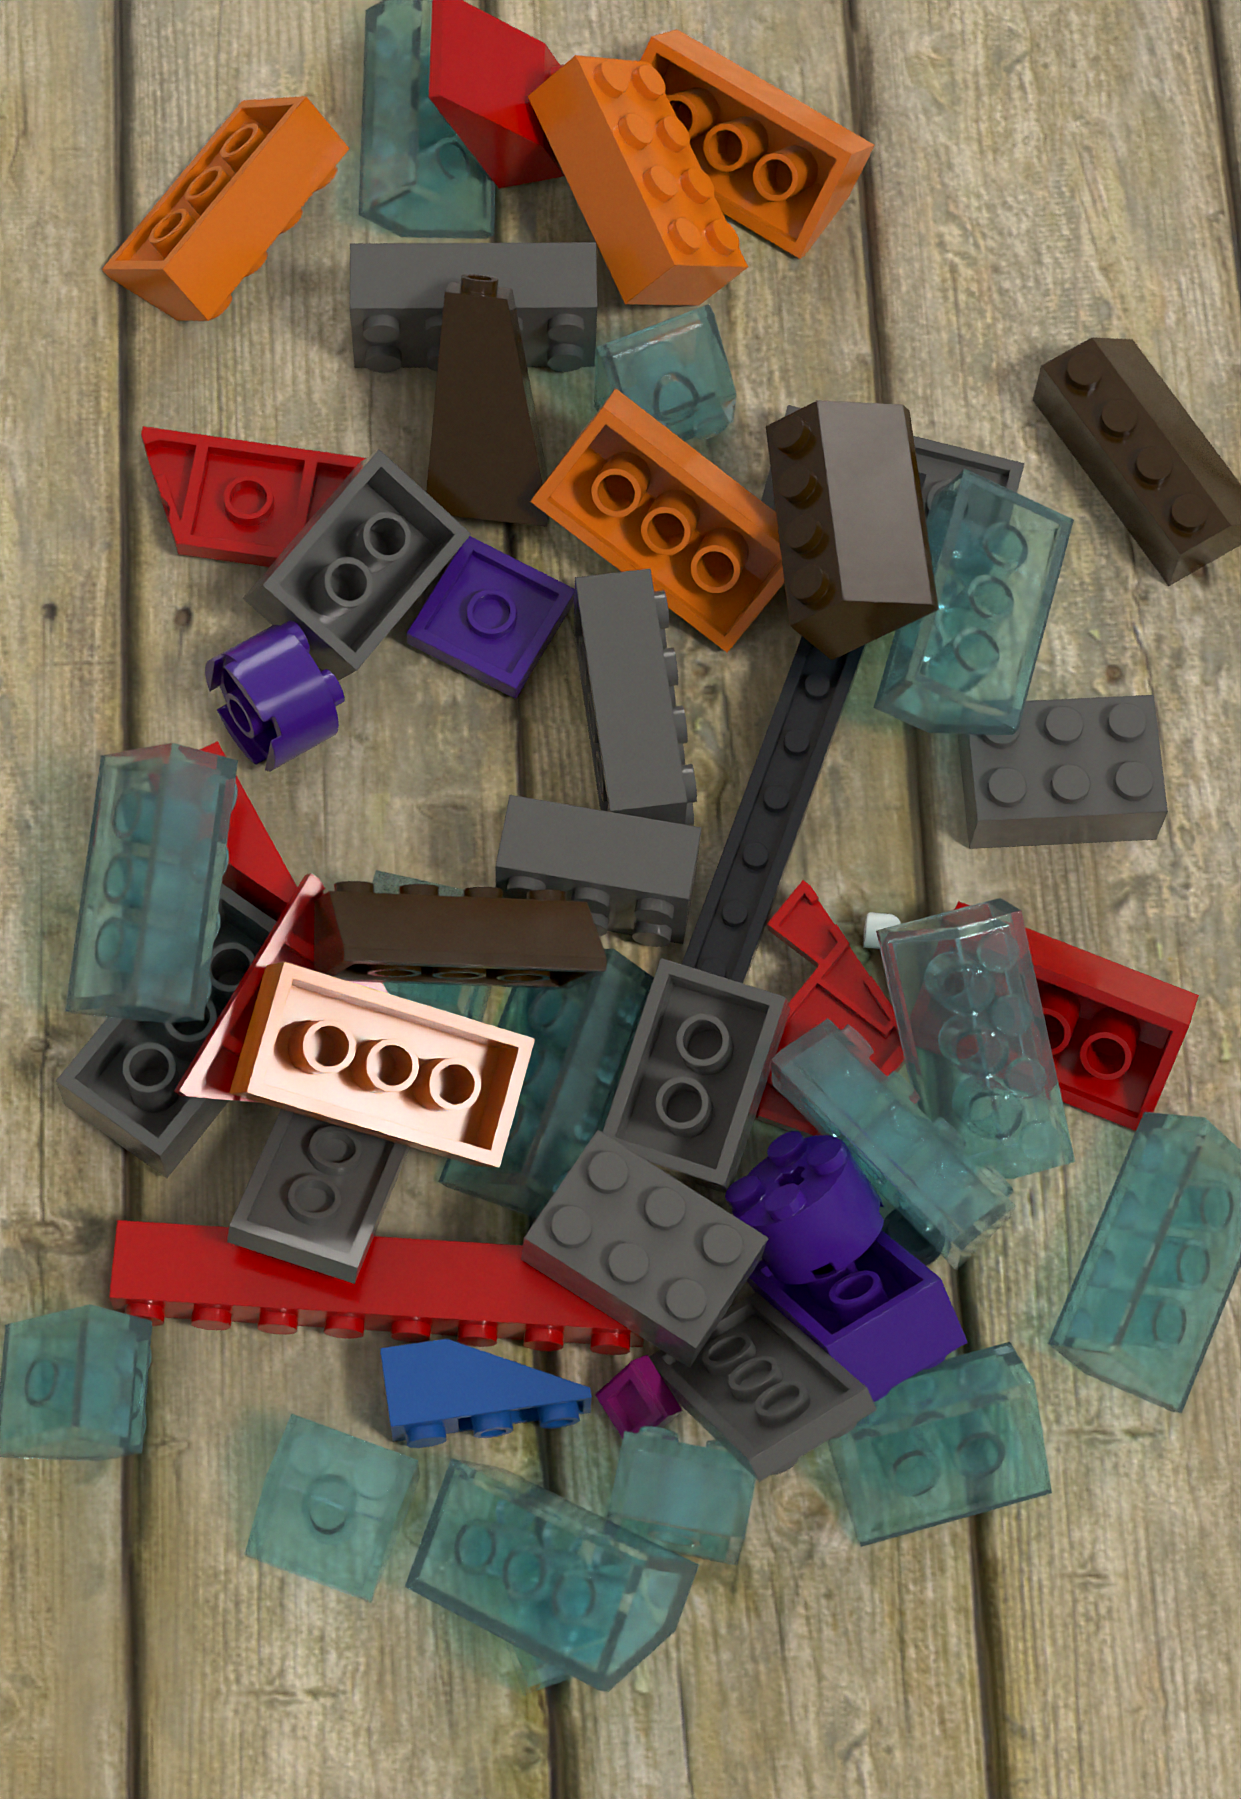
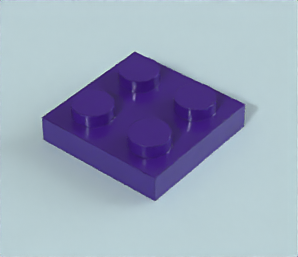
[407,536,575,699]

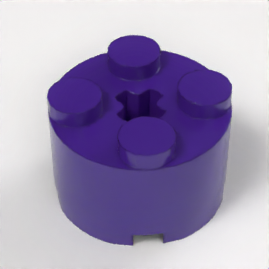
[205,620,345,772]
[725,1131,884,1285]

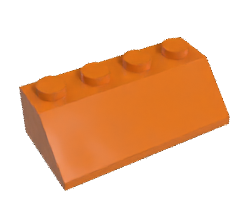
[640,29,875,259]
[102,96,350,321]
[530,388,784,653]

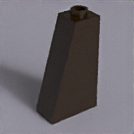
[426,274,550,527]

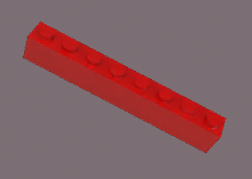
[109,1220,644,1355]

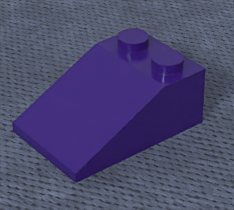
[747,1230,968,1402]

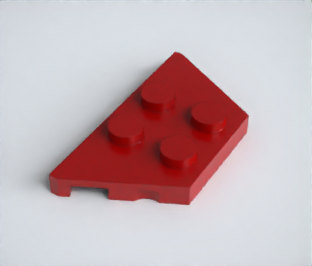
[141,426,366,567]
[174,873,389,1103]

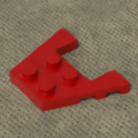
[755,880,917,1141]

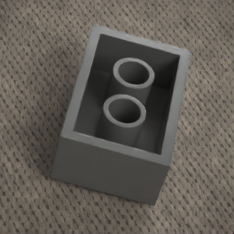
[243,449,471,680]
[958,695,1168,849]
[495,795,702,947]
[603,958,791,1193]
[521,1130,768,1368]

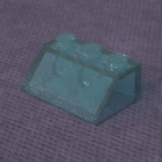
[828,1342,1052,1547]

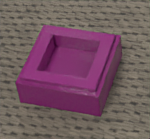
[594,1355,683,1450]

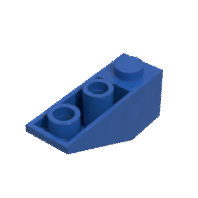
[380,1339,592,1448]

